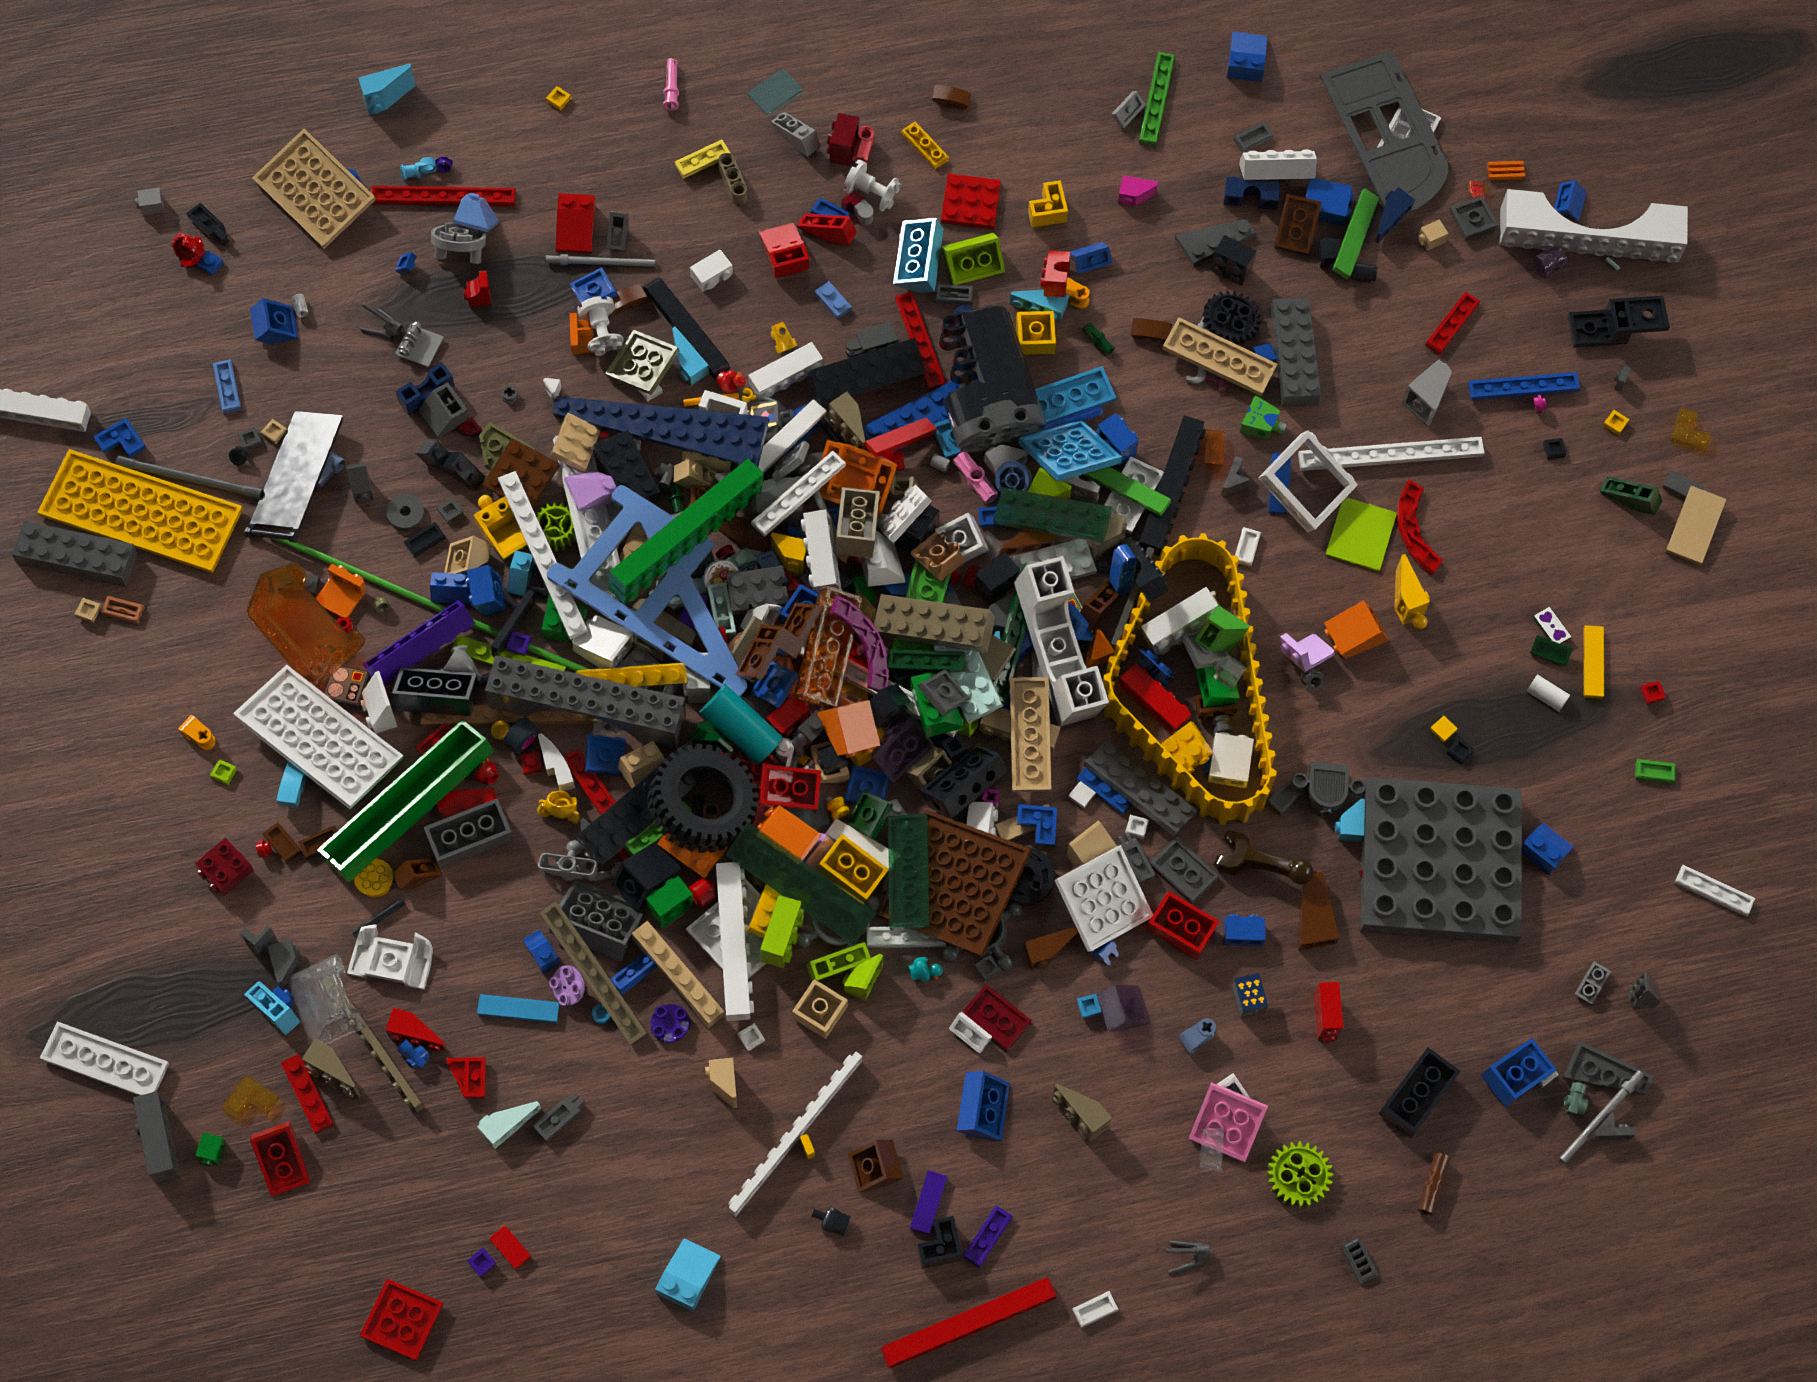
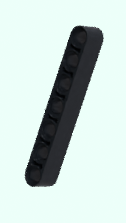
[643,277,731,379]

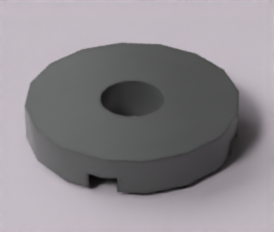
[386,494,425,531]

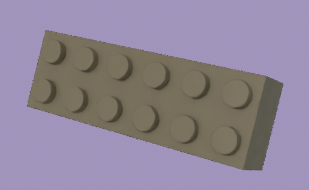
[874,594,996,653]

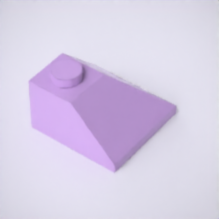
[564,471,617,510]

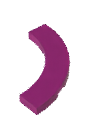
[830,595,889,692]

